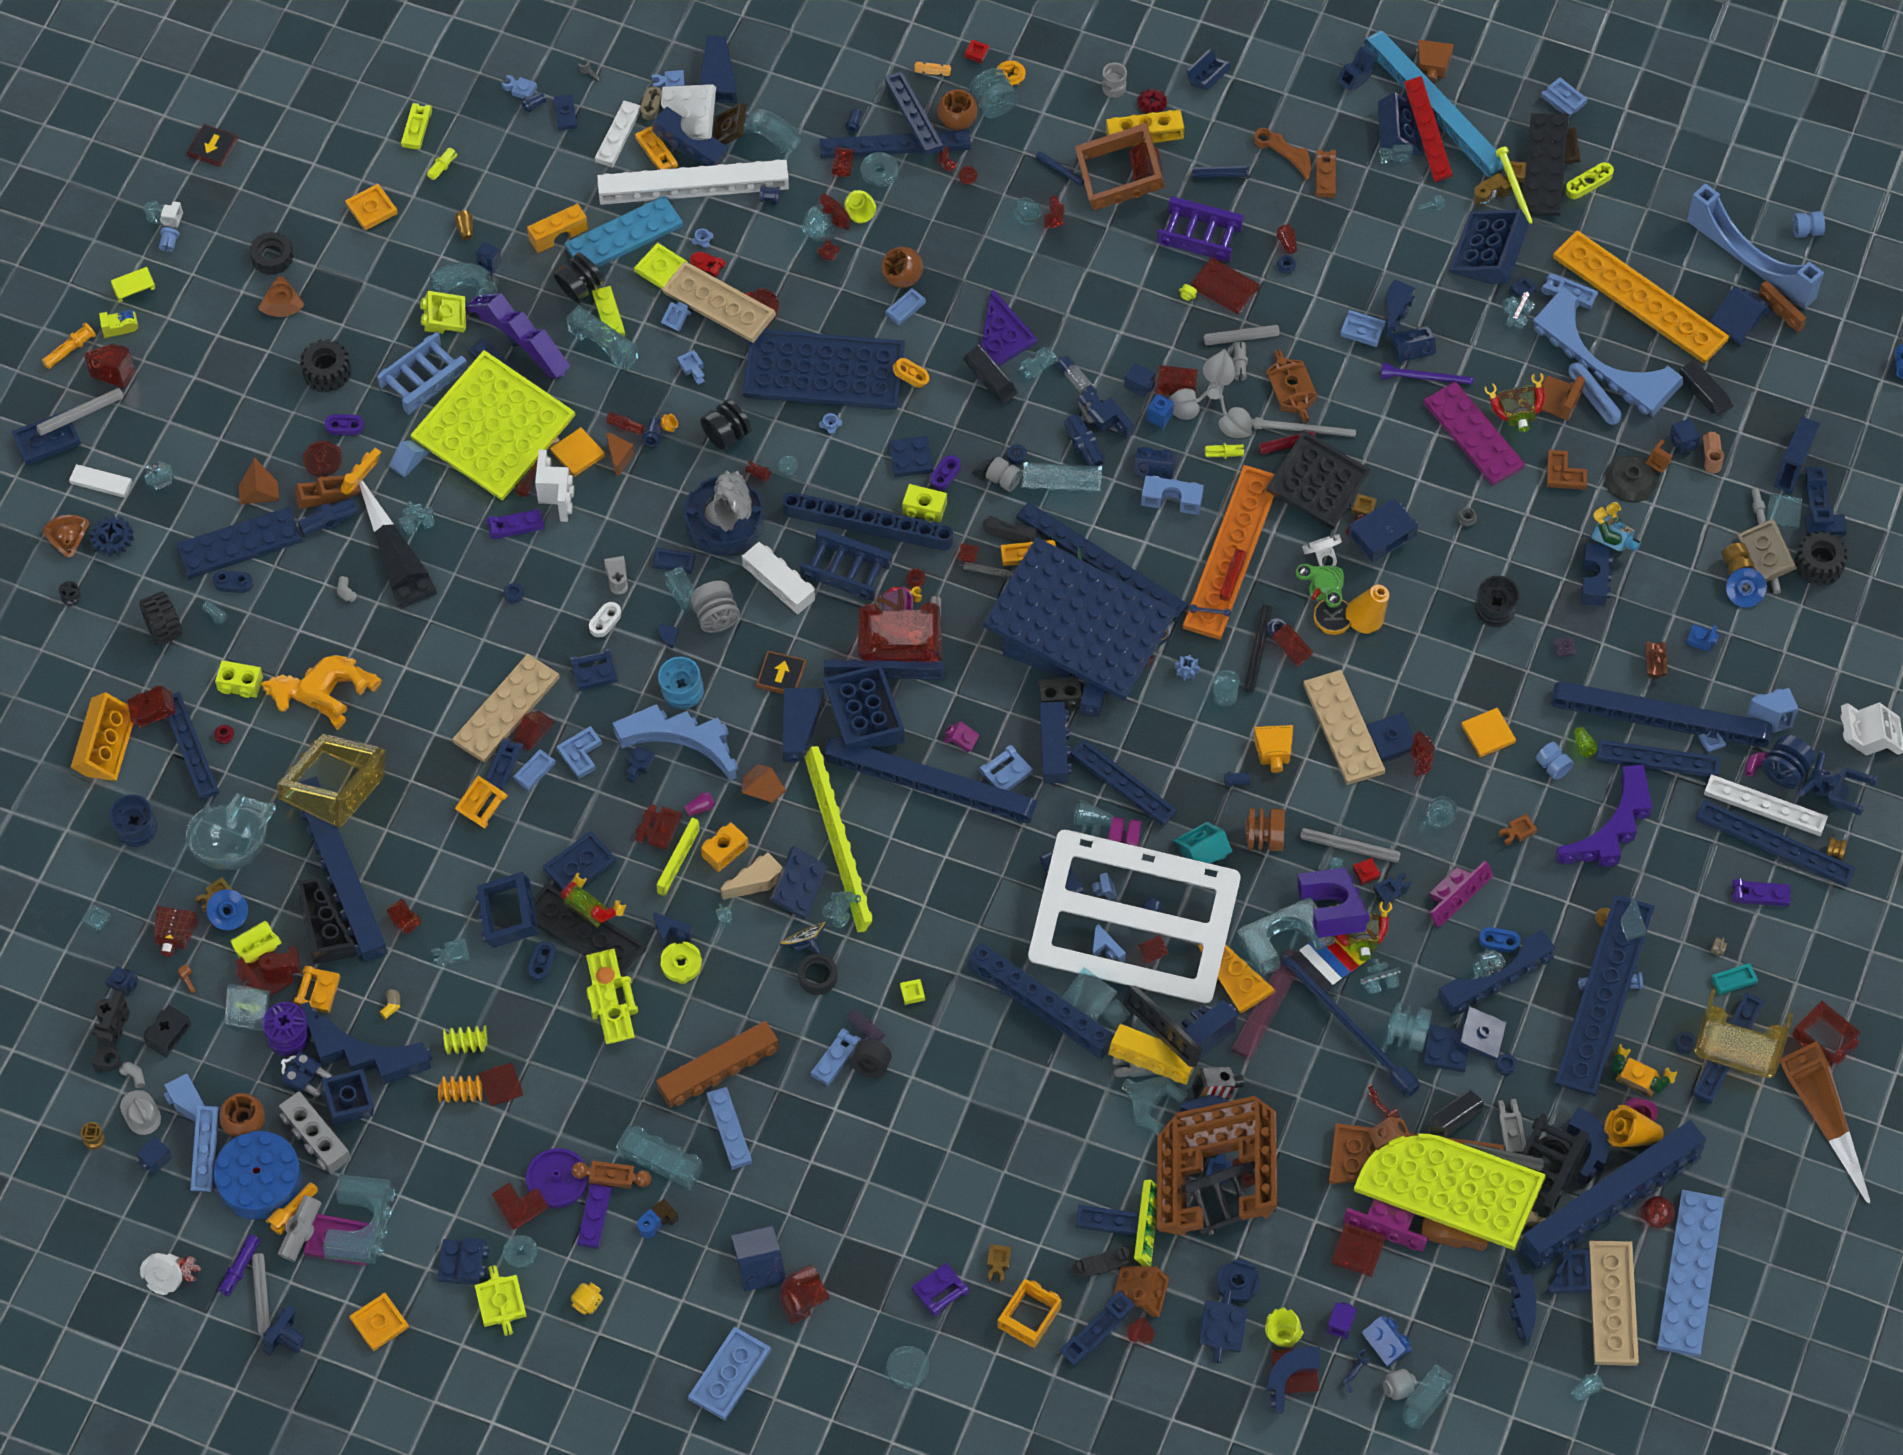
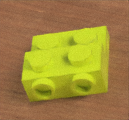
[420,291,466,334]

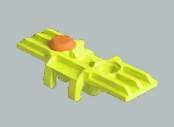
[586,949,639,1045]

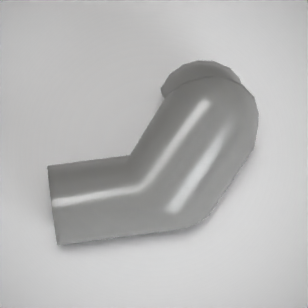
[337,576,357,602]
[119,1062,146,1088]

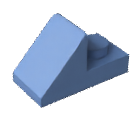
[1093,924,1126,963]

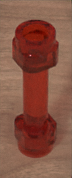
[515,459,538,497]

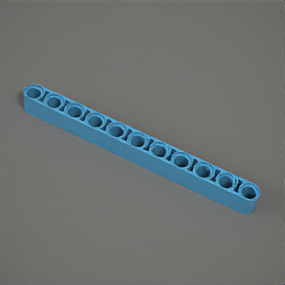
[1364,30,1504,177]

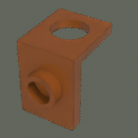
[1368,1117,1410,1149]

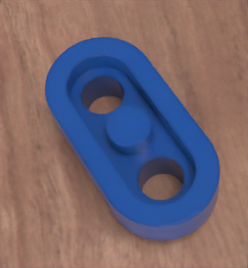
[1479,927,1521,953]

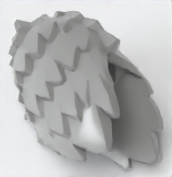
[713,471,752,532]

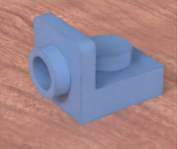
[661,301,692,331]

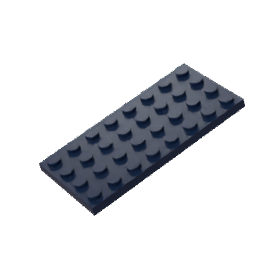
[743,329,905,410]

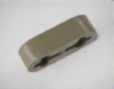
[640,86,662,120]

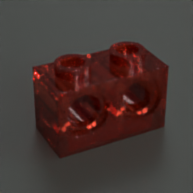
[1156,365,1198,395]

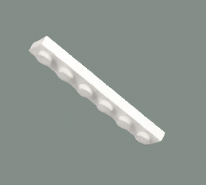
[1704,775,1828,837]

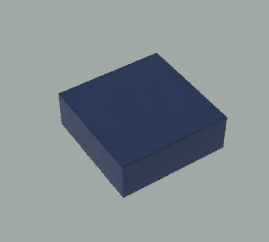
[1510,276,1537,300]

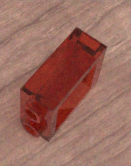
[1792,1001,1861,1068]

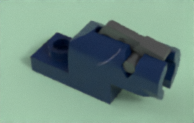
[1078,390,1134,438]

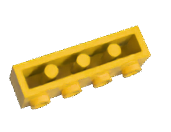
[1108,1024,1195,1085]

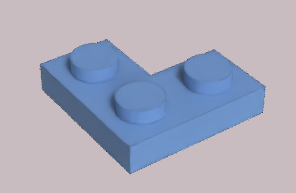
[556,726,602,779]

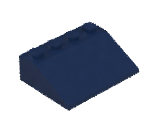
[1449,209,1530,284]
[823,664,904,747]

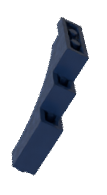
[301,1002,433,1085]

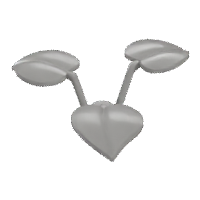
[1168,349,1252,438]

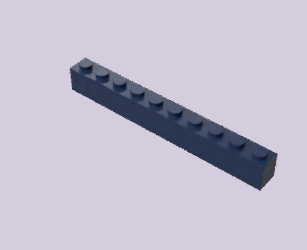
[292,776,388,962]

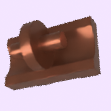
[1645,642,1668,679]

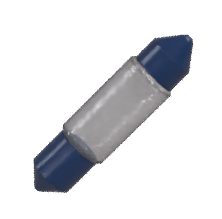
[1058,356,1097,395]

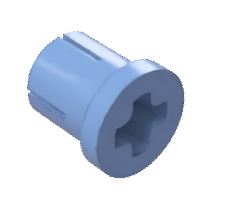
[159,227,180,252]

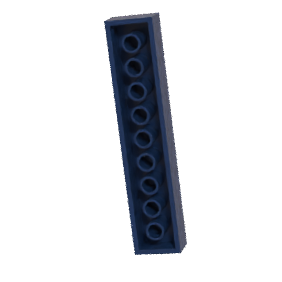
[1519,1120,1706,1270]

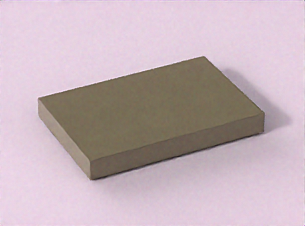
[1737,518,1797,582]

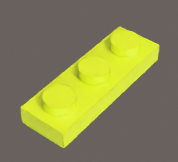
[592,286,625,341]

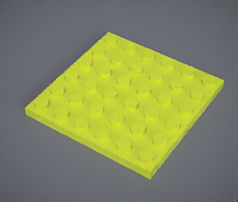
[410,350,576,501]

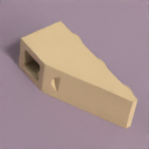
[721,853,783,900]

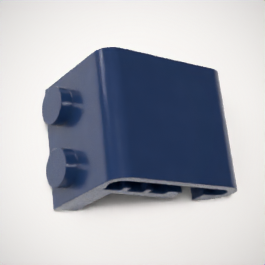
[1709,286,1771,345]
[731,1225,786,1292]

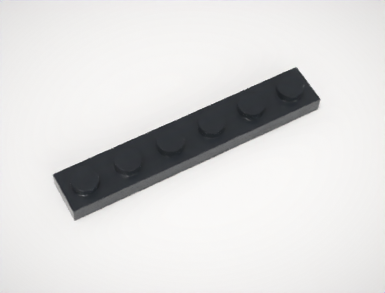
[1123,986,1202,1067]

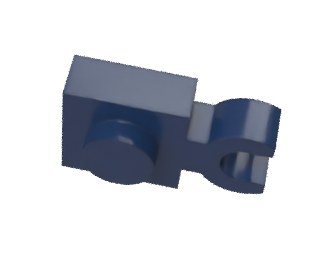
[1373,873,1412,905]

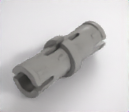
[1233,342,1248,381]

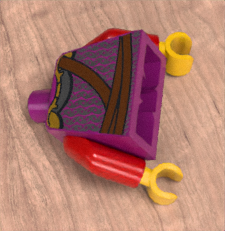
[866,587,922,645]

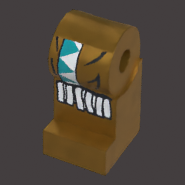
[1474,173,1511,206]

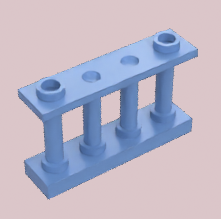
[377,332,468,415]

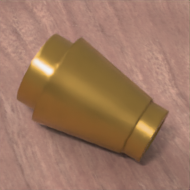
[454,210,473,240]

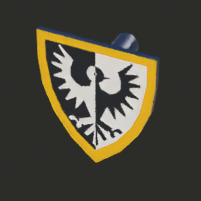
[779,921,827,954]

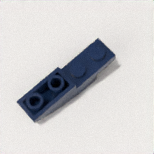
[1504,1256,1537,1346]

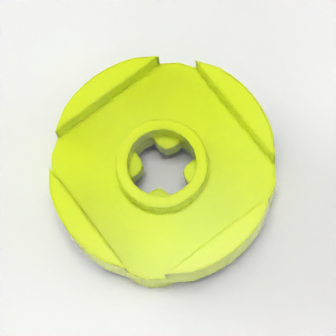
[661,942,702,984]

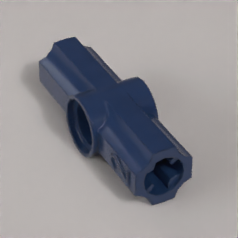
[1064,414,1105,470]
[297,497,359,536]

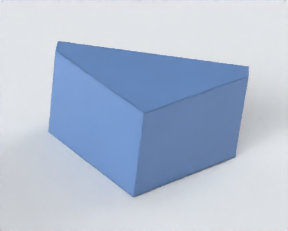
[389,440,430,478]

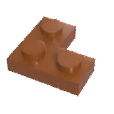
[1547,450,1587,490]

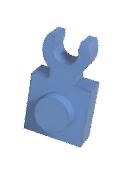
[652,70,685,89]
[502,75,537,99]

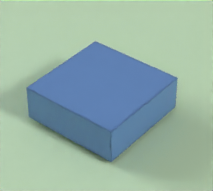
[1698,730,1726,753]

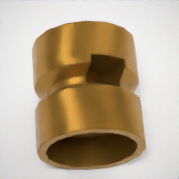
[1722,543,1755,575]

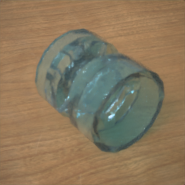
[1212,670,1240,706]

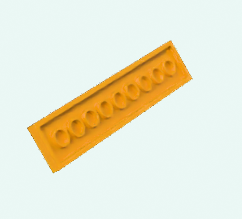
[1553,230,1729,364]

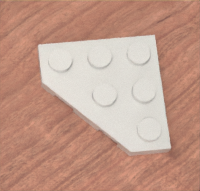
[661,85,716,140]

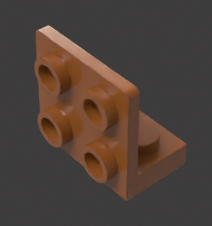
[1534,376,1585,421]
[1113,1266,1170,1317]

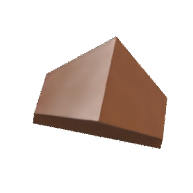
[238,457,279,505]
[742,764,786,804]

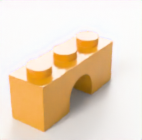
[527,203,588,253]

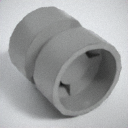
[1102,62,1127,98]
[986,457,1023,492]

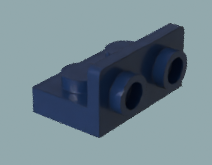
[1391,326,1436,361]

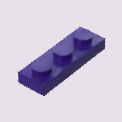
[577,1184,612,1249]

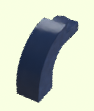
[1566,1107,1609,1185]
[1265,1346,1320,1414]

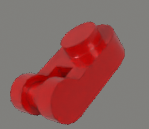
[690,252,726,278]

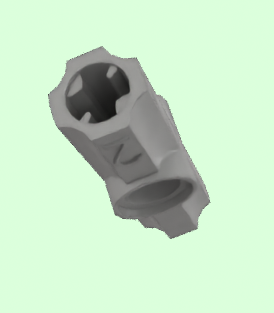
[278,1195,321,1262]

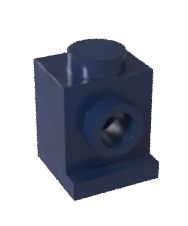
[475,242,502,276]

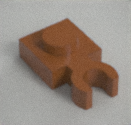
[1498,814,1537,846]

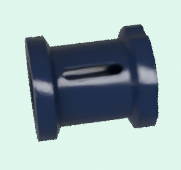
[760,185,780,204]

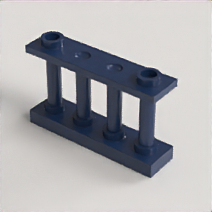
[800,528,892,601]

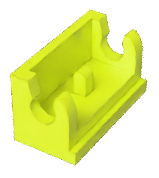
[111,267,155,302]

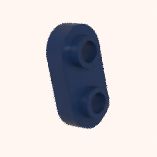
[213,570,253,593]
[528,941,556,981]

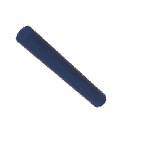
[1036,151,1084,186]

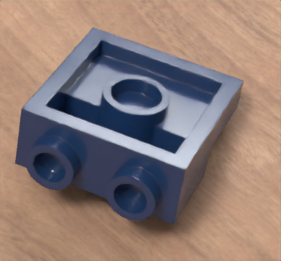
[437,1237,489,1285]

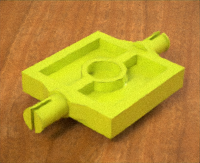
[475,1265,527,1336]

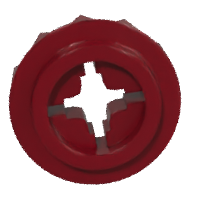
[1137,88,1167,114]

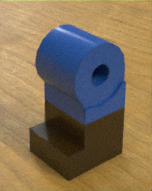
[637,1199,679,1239]

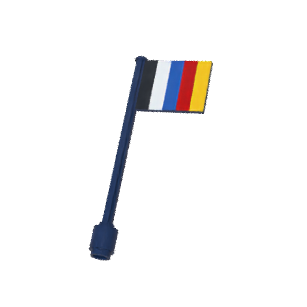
[1281,936,1421,1097]

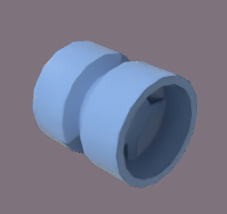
[1793,211,1825,238]
[1535,742,1574,780]

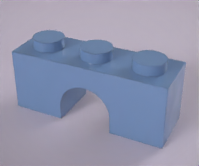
[1141,476,1204,515]

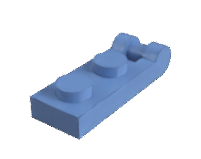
[1541,273,1598,310]
[811,1028,861,1086]

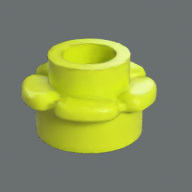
[1179,284,1197,301]

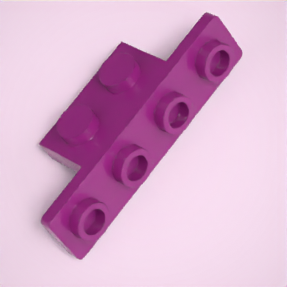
[1430,861,1493,927]
[1343,1199,1428,1252]

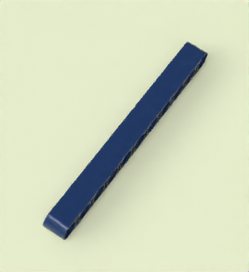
[1551,682,1772,747]
[822,737,1037,823]

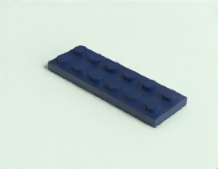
[176,506,302,579]

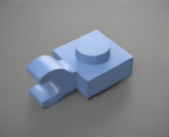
[677,350,705,385]

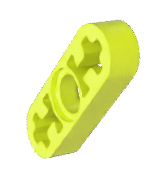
[1565,162,1614,199]

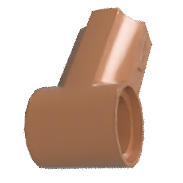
[1702,432,1724,473]

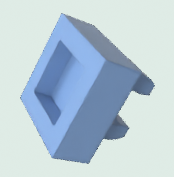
[1092,873,1117,900]

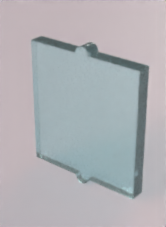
[1767,494,1803,529]

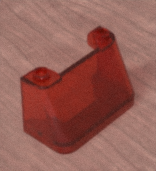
[858,603,943,662]

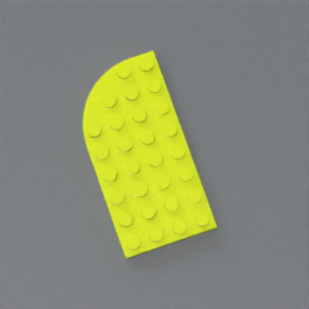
[1354,1134,1545,1250]

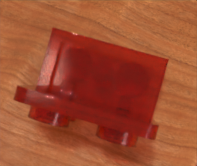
[235,951,294,997]

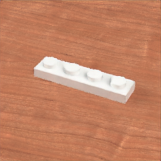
[595,101,641,168]

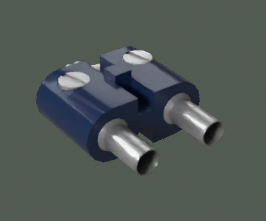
[281,1051,333,1098]

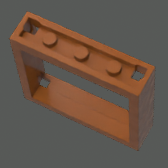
[1075,123,1166,211]

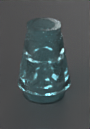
[1571,1372,1604,1402]

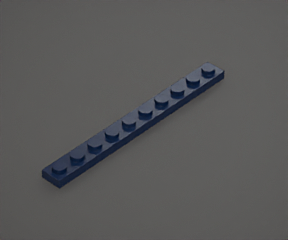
[1016,502,1188,621]

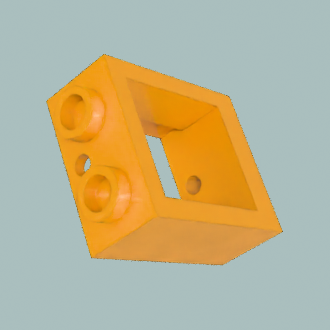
[998,1279,1062,1349]

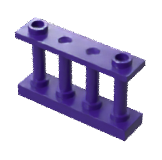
[1157,196,1244,262]

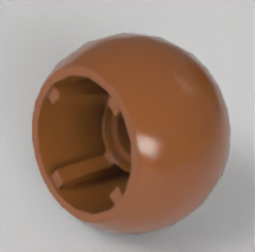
[937,89,978,131]
[882,246,923,288]
[219,1093,265,1138]

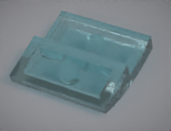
[1062,967,1117,1021]

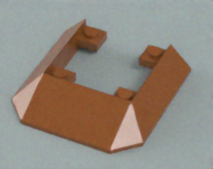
[1157,1096,1277,1236]

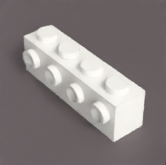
[742,542,815,615]

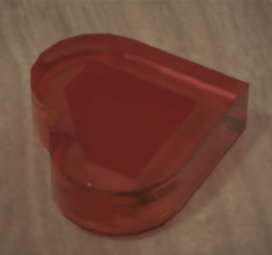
[1127,1317,1155,1344]

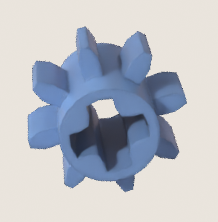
[1175,655,1200,681]

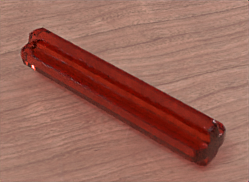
[1219,549,1245,602]

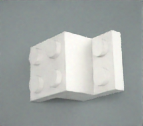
[535,449,574,522]
[1841,702,1903,756]

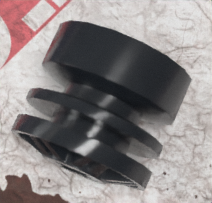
[553,252,604,304]
[700,399,752,451]
[1475,575,1519,627]

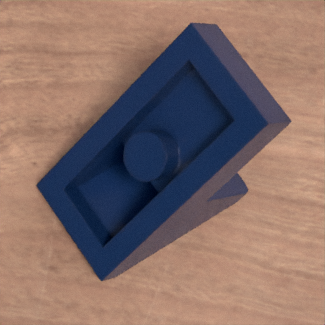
[653,913,694,948]

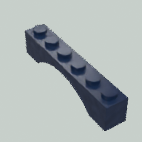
[1437,929,1556,1016]

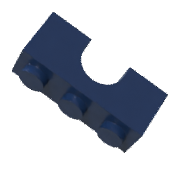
[1581,543,1613,606]

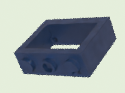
[476,871,539,948]

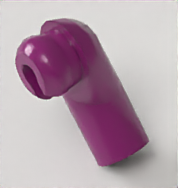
[1744,752,1768,777]

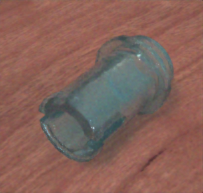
[202,600,227,624]

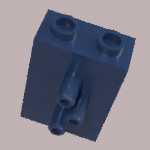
[1349,498,1418,563]
[1181,999,1238,1060]

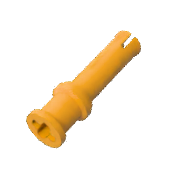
[41,323,96,369]

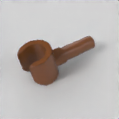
[178,964,196,994]

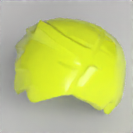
[1265,1307,1304,1347]

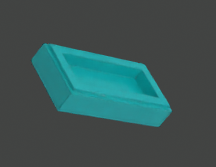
[1711,963,1758,996]

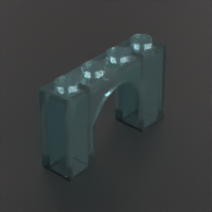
[1237,897,1335,976]
[323,1174,395,1264]

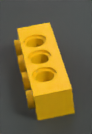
[1106,110,1184,146]

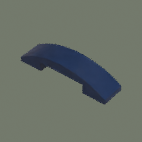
[1805,467,1835,524]
[1059,1290,1135,1366]

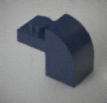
[1337,46,1378,91]

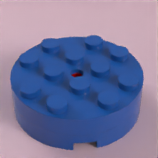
[214,1131,302,1220]

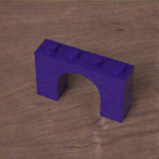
[1297,868,1369,938]

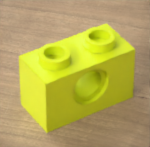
[902,484,947,523]

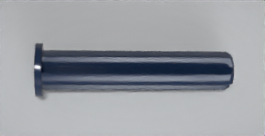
[1192,164,1249,179]

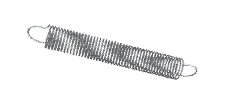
[958,562,1013,577]

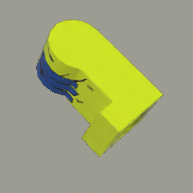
[99,310,138,338]

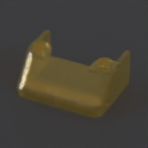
[1694,989,1793,1078]

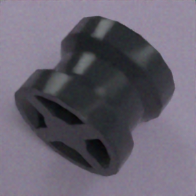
[59,581,81,606]

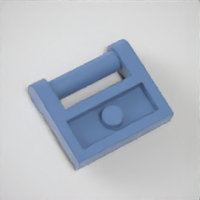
[978,745,1033,791]

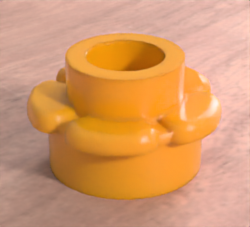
[660,414,678,432]

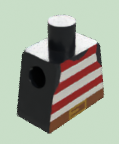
[1192,1067,1244,1099]

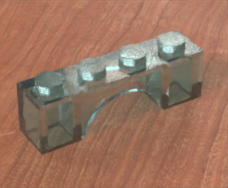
[566,305,638,371]

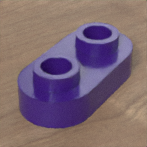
[325,414,364,435]
[931,455,961,490]

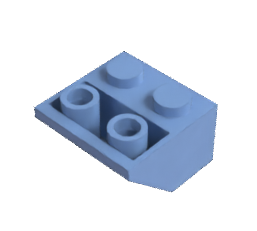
[1746,688,1798,733]

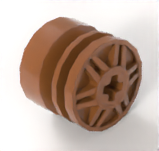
[1245,808,1285,852]

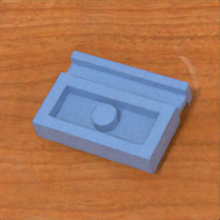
[1541,77,1588,118]
[1340,310,1386,347]

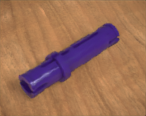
[218,1234,260,1296]

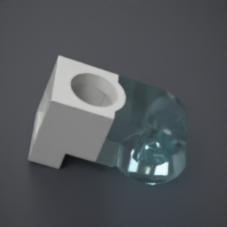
[144,201,183,228]

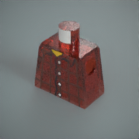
[154,906,198,957]

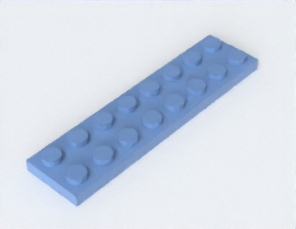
[1657,1189,1724,1358]

